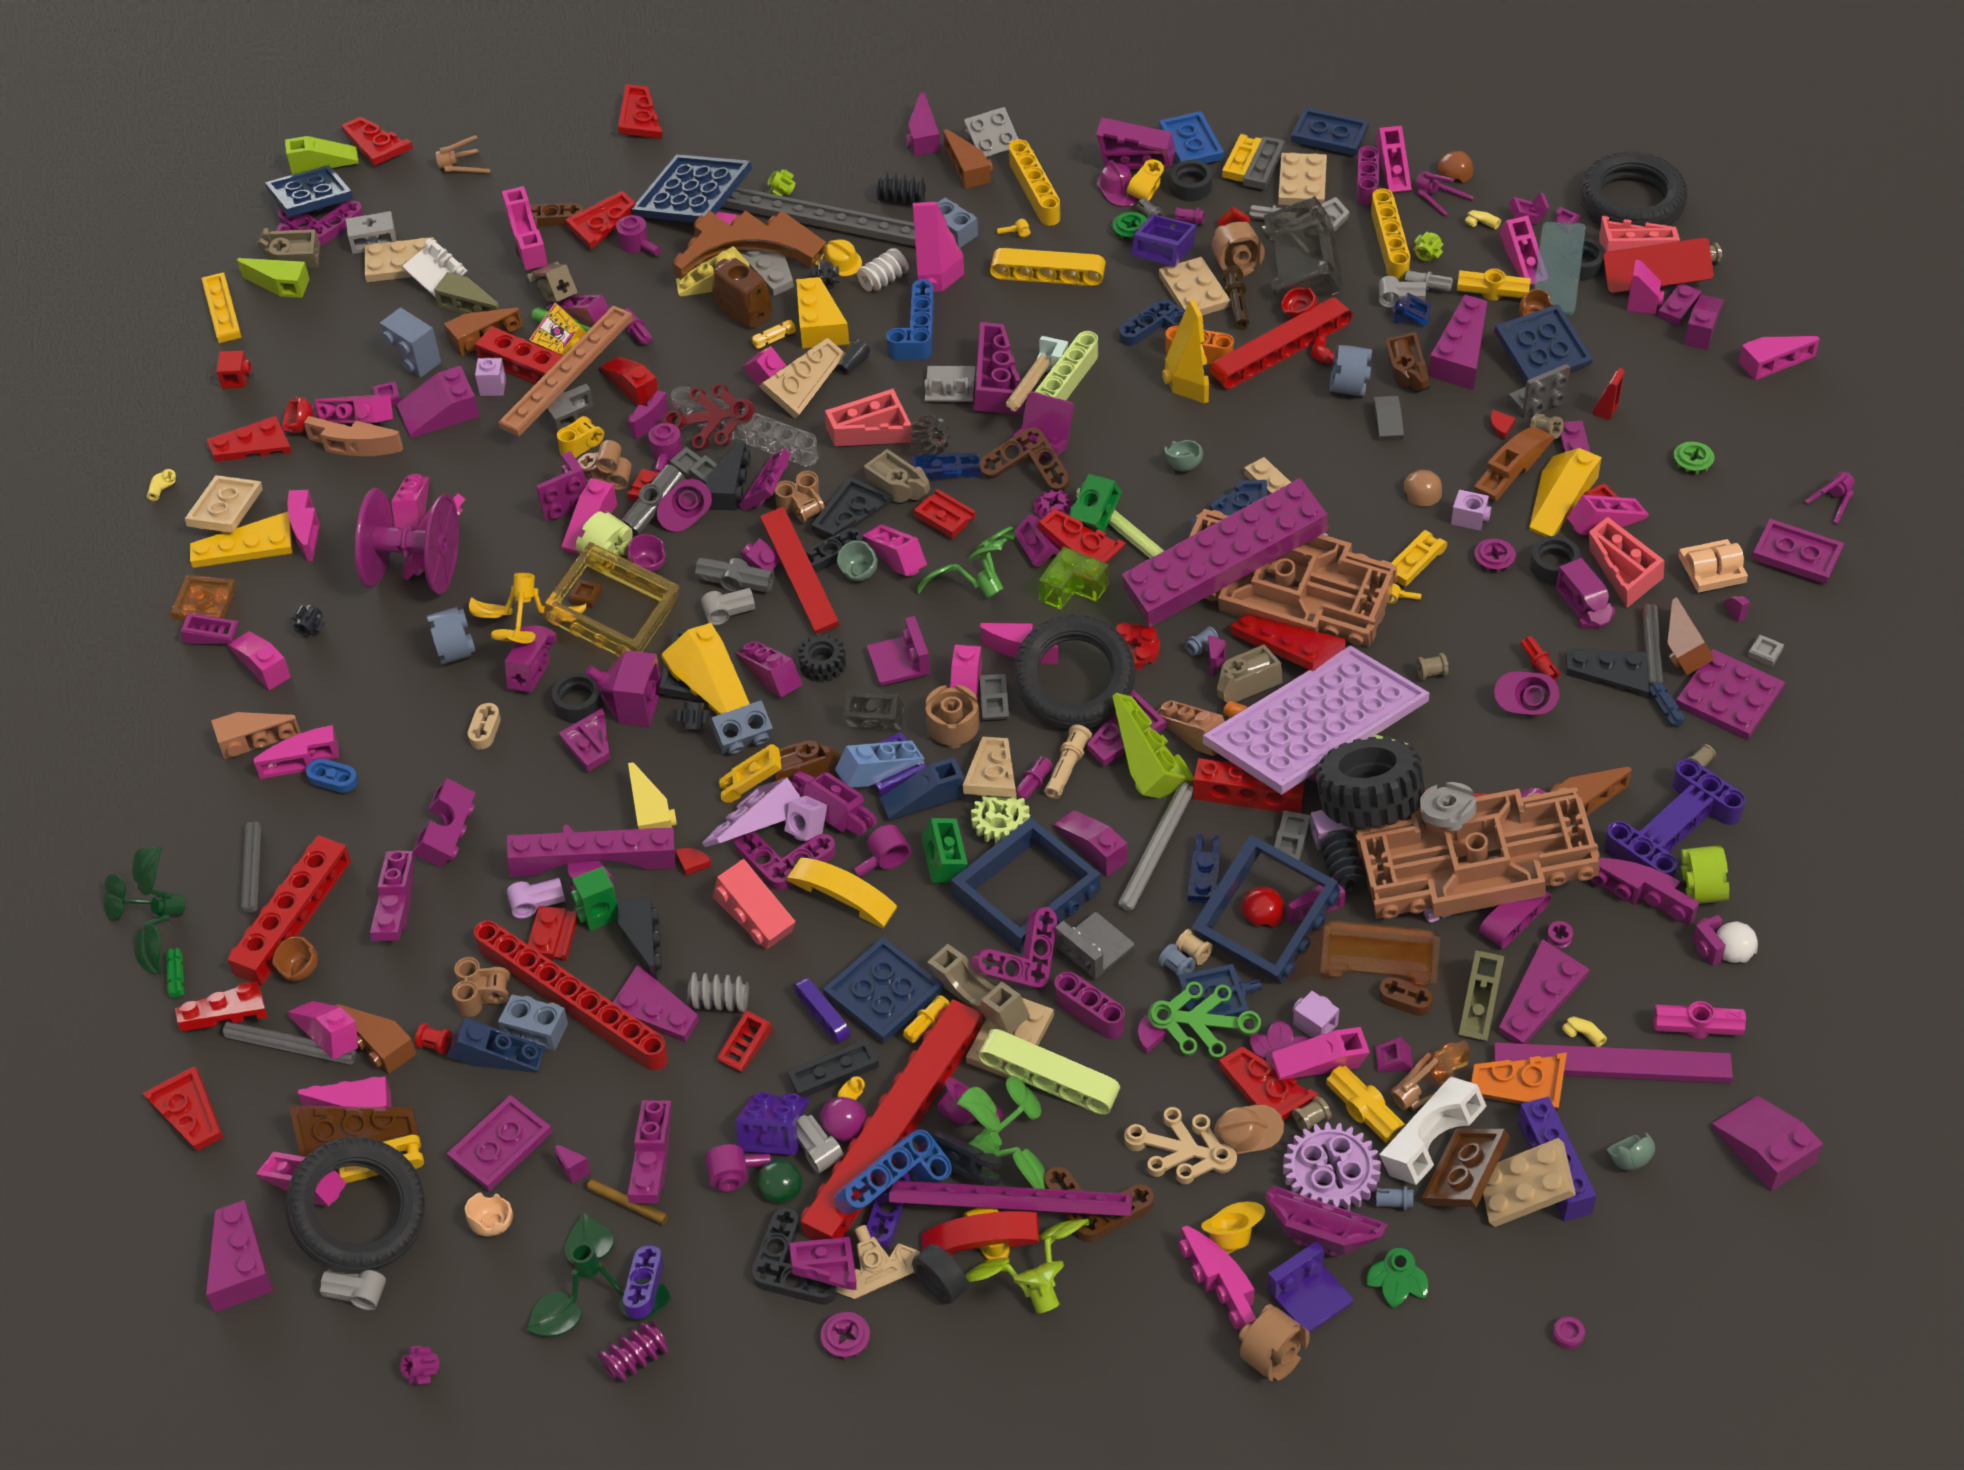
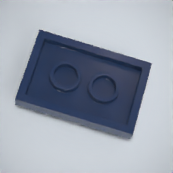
[1291,107,1369,156]

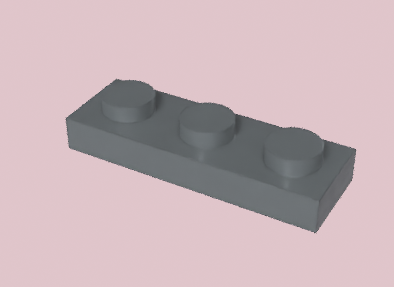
[1243,136,1285,190]

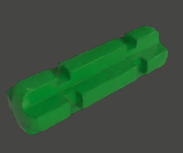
[166,948,184,999]

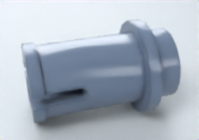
[1185,626,1218,656]
[1376,1186,1413,1211]

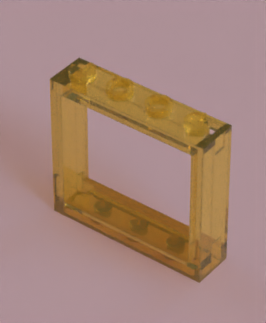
[543,542,680,657]

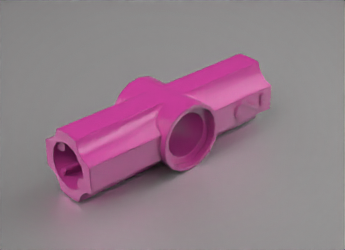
[1653,1001,1746,1039]

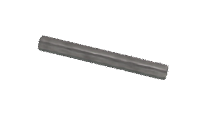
[223,1021,358,1065]

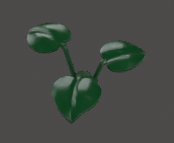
[104,847,186,974]
[527,1213,671,1337]

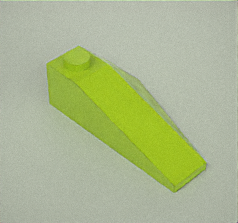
[1113,693,1194,798]

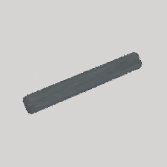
[1642,603,1663,687]
[241,821,261,914]

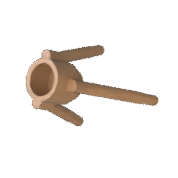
[436,136,490,173]
[1390,1053,1438,1112]

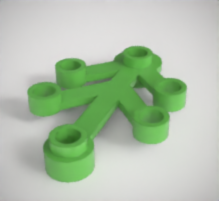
[1148,981,1261,1060]

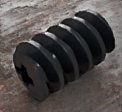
[877,172,926,204]
[1321,830,1367,893]

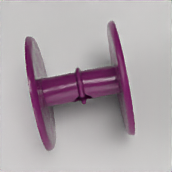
[355,488,459,594]

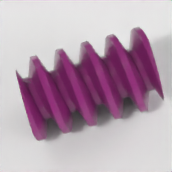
[597,1319,669,1382]

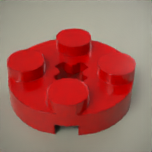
[1116,623,1160,670]

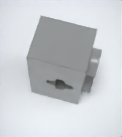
[346,211,397,254]

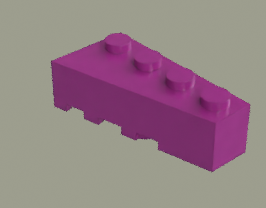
[1428,295,1487,390]

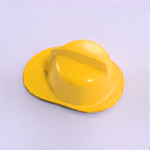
[815,239,862,277]
[1201,1202,1265,1254]

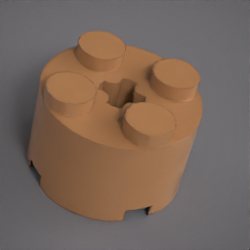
[1211,222,1265,276]
[925,685,980,749]
[1239,1304,1310,1381]

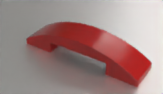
[922,1211,1039,1258]

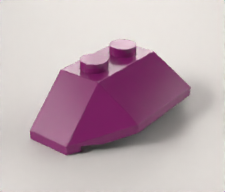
[1265,1186,1389,1256]

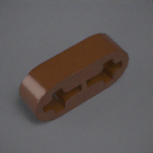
[1379,977,1433,1016]

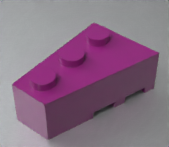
[206,1200,274,1312]

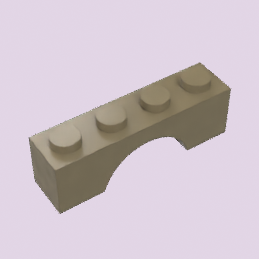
[927,944,1030,1034]

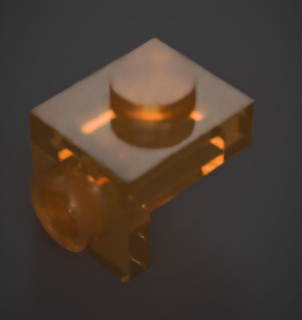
[1431,1040,1471,1085]

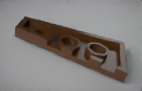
[289,1105,419,1157]

